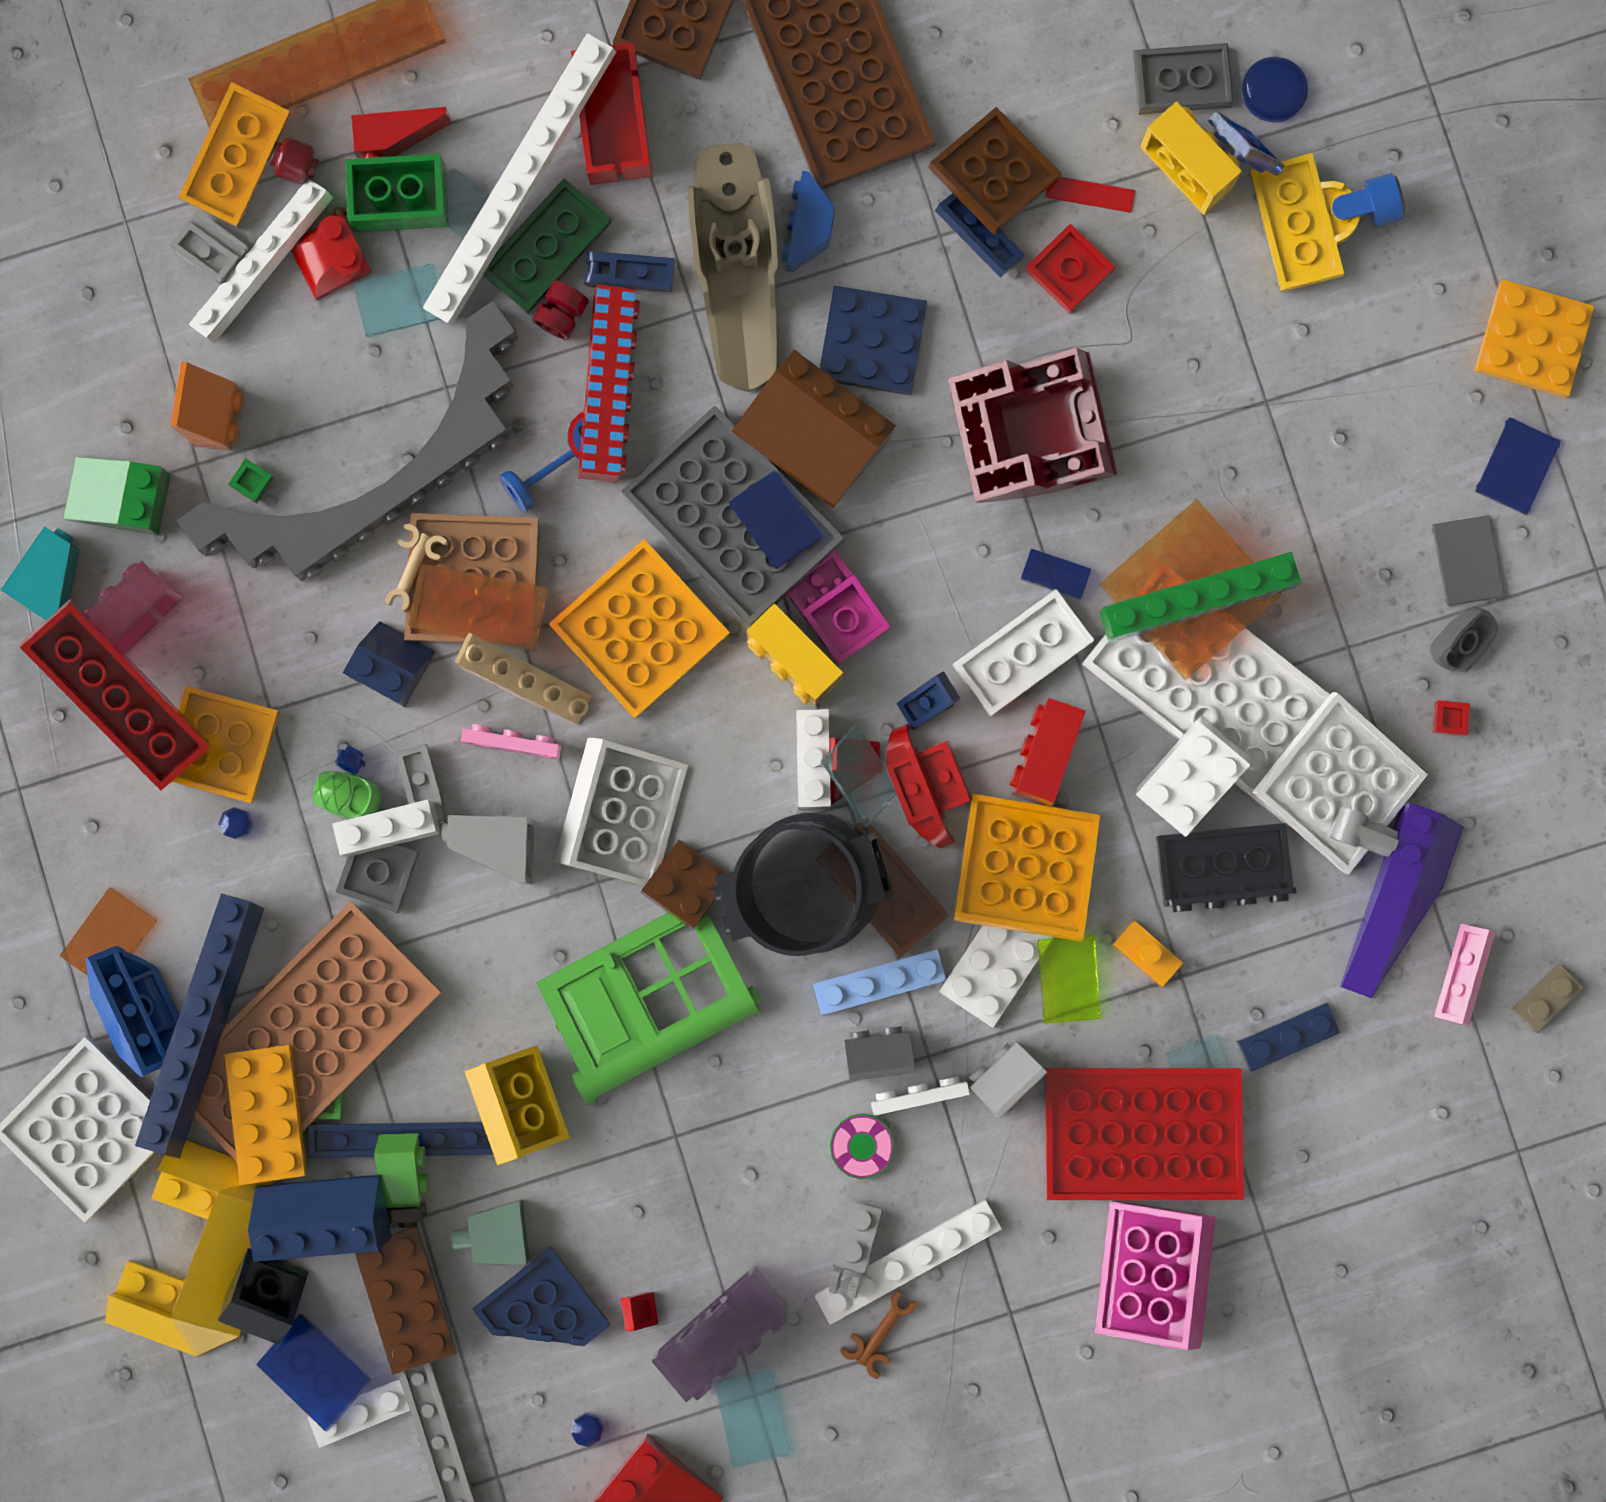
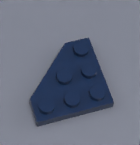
[472,1246,611,1346]

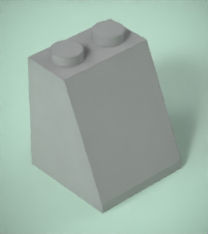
[442,815,534,885]

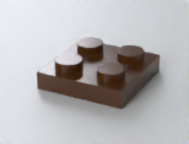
[641,840,726,930]

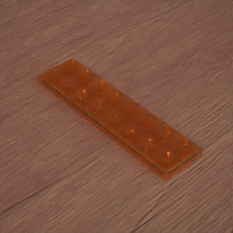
[188,0,446,129]

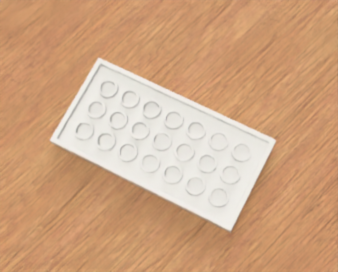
[1082,563,1330,823]

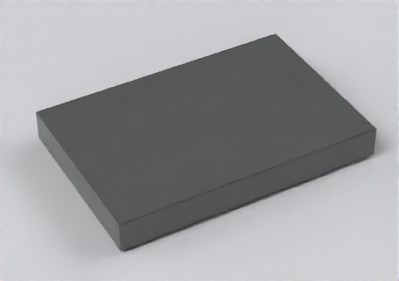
[1133,43,1234,115]

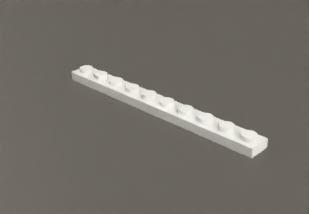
[423,33,616,326]

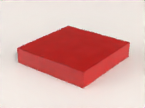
[1025,223,1115,314]

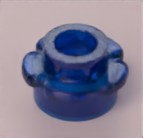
[335,746,366,774]

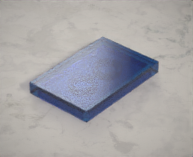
[256,1314,372,1431]

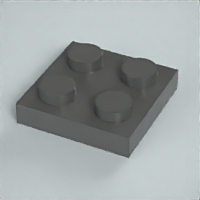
[336,845,420,913]

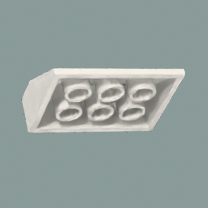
[554,738,688,886]

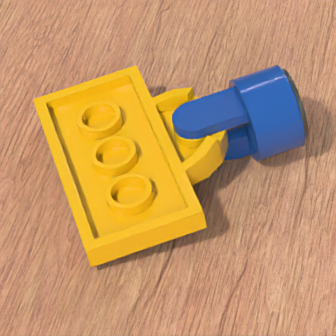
[1250,153,1405,293]

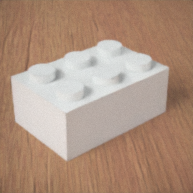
[1136,715,1251,837]

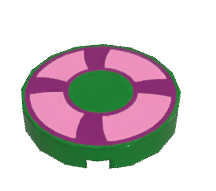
[830,1113,895,1180]

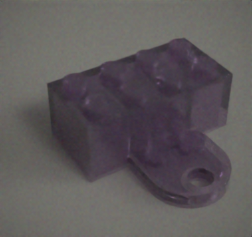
[651,1265,788,1402]

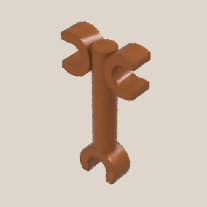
[840,1290,916,1379]

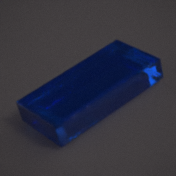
[1020,549,1091,600]

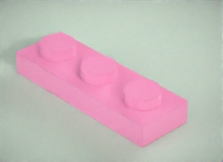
[461,724,561,760]
[1434,924,1495,1027]

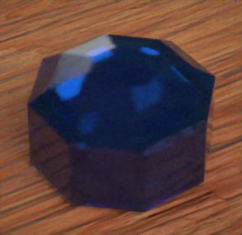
[218,807,253,840]
[571,1412,604,1447]

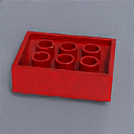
[593,1434,723,1502]

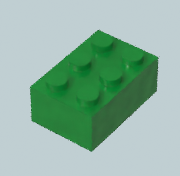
[345,154,449,233]

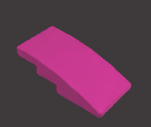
[787,550,890,664]

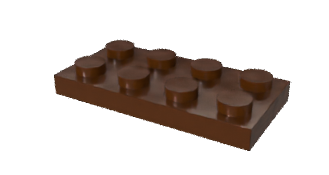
[816,817,949,958]
[355,1226,457,1375]

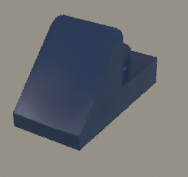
[896,671,961,730]

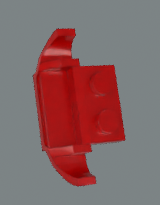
[885,723,972,848]

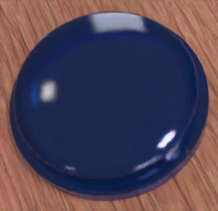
[1241,57,1308,123]

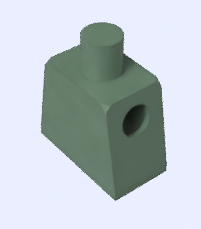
[451,1199,530,1265]

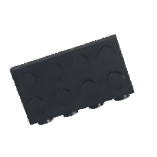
[1156,823,1297,912]

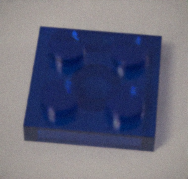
[1208,111,1285,176]

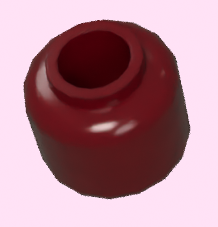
[270,138,319,184]

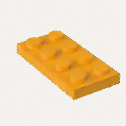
[178,82,291,227]
[224,1045,307,1185]

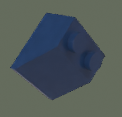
[343,621,436,708]

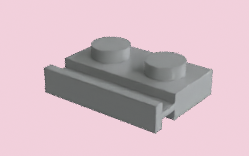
[169,210,250,284]

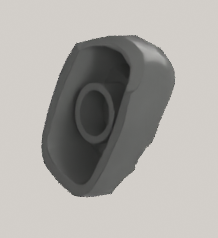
[1430,606,1498,672]

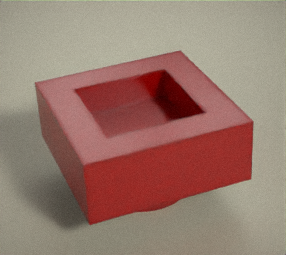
[1432,700,1470,736]
[621,1291,659,1331]

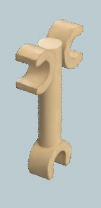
[385,524,448,612]

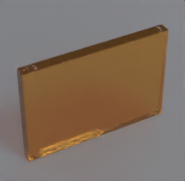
[60,887,157,976]

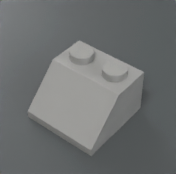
[968,1042,1047,1118]

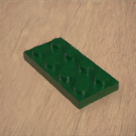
[483,178,612,315]

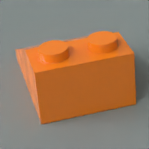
[170,362,244,451]

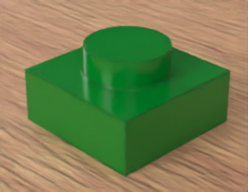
[228,458,275,504]

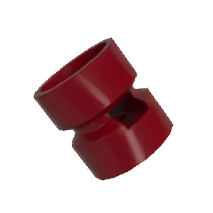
[532,280,589,340]

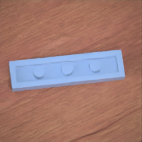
[813,949,946,1015]

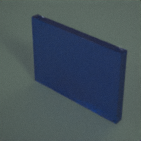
[1475,417,1561,515]
[728,470,822,570]

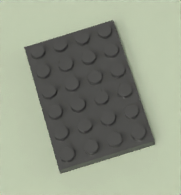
[621,406,845,627]

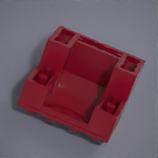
[948,347,1118,503]

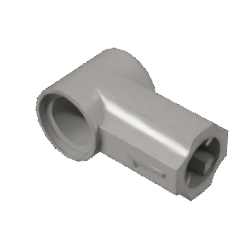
[1329,807,1399,857]

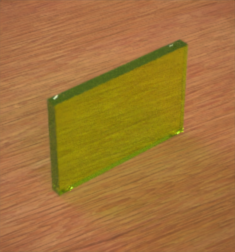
[1037,934,1101,1024]

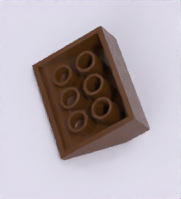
[732,349,896,508]

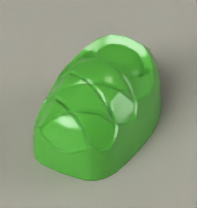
[312,771,382,820]

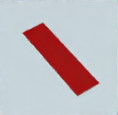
[1045,177,1135,213]

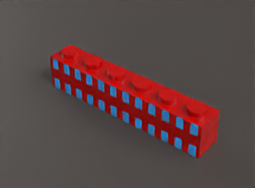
[578,284,640,483]

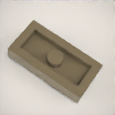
[1511,964,1583,1033]

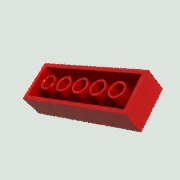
[20,599,210,791]

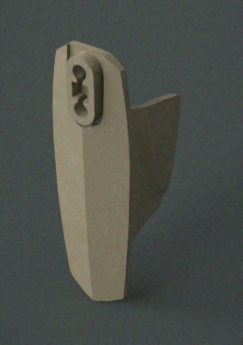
[688,143,778,391]

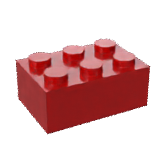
[1009,698,1086,806]

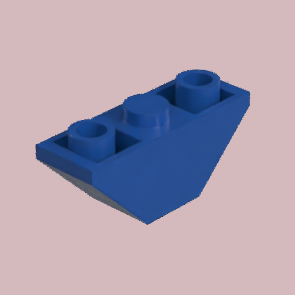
[781,171,835,272]

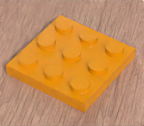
[1474,279,1594,398]
[172,685,280,804]

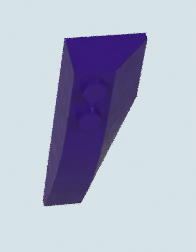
[1340,803,1464,998]

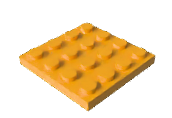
[549,539,730,719]
[953,794,1100,942]

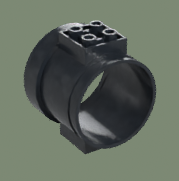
[713,812,893,956]

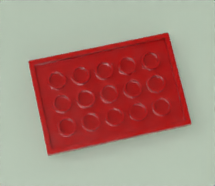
[1045,1068,1244,1200]

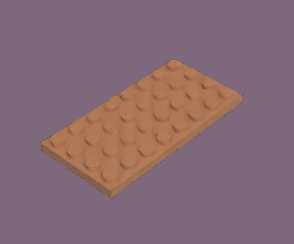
[194,901,443,1161]

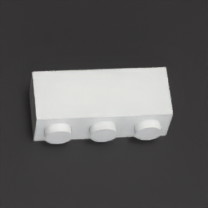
[796,709,831,810]
[332,799,441,857]

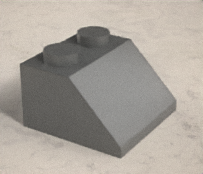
[844,1026,916,1081]

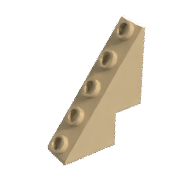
[455,633,592,725]

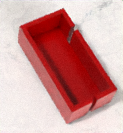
[571,42,653,185]

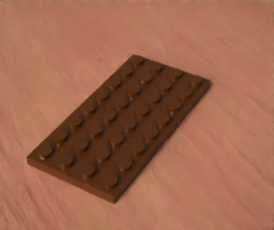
[741,0,935,190]

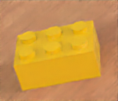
[1140,101,1242,215]
[747,603,843,707]
[465,1045,570,1165]

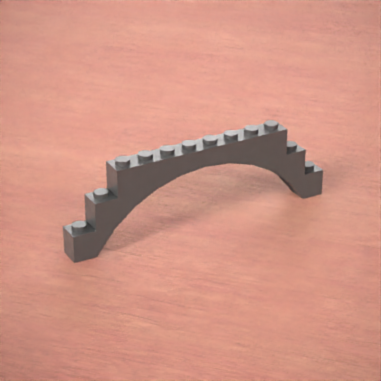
[177,301,518,581]

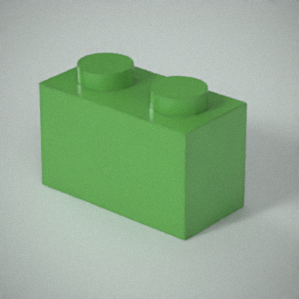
[374,1133,429,1208]

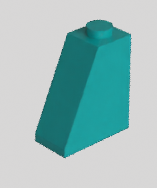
[0,526,80,620]

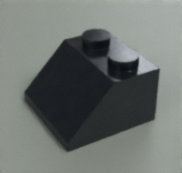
[217,1248,309,1345]

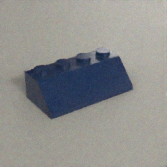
[248,1175,392,1262]

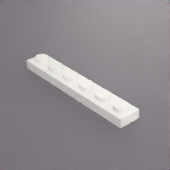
[189,179,334,344]
[814,1200,1002,1325]

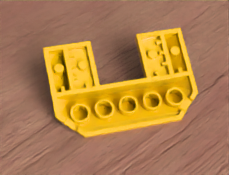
[105,1139,274,1357]

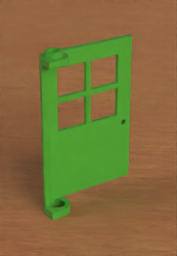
[536,912,762,1105]

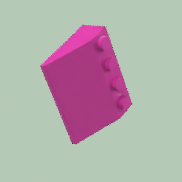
[1095,1201,1216,1350]

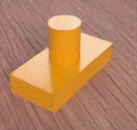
[1112,920,1183,987]

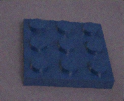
[820,285,927,396]

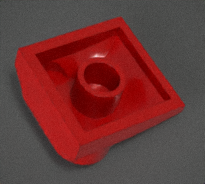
[291,214,373,301]

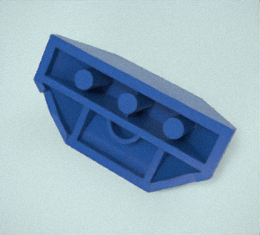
[86,945,179,1077]

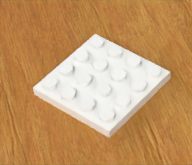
[1252,692,1428,875]
[0,1037,155,1223]

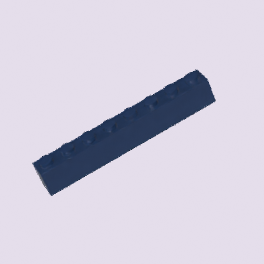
[135,893,265,1159]

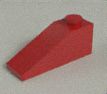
[351,107,451,158]

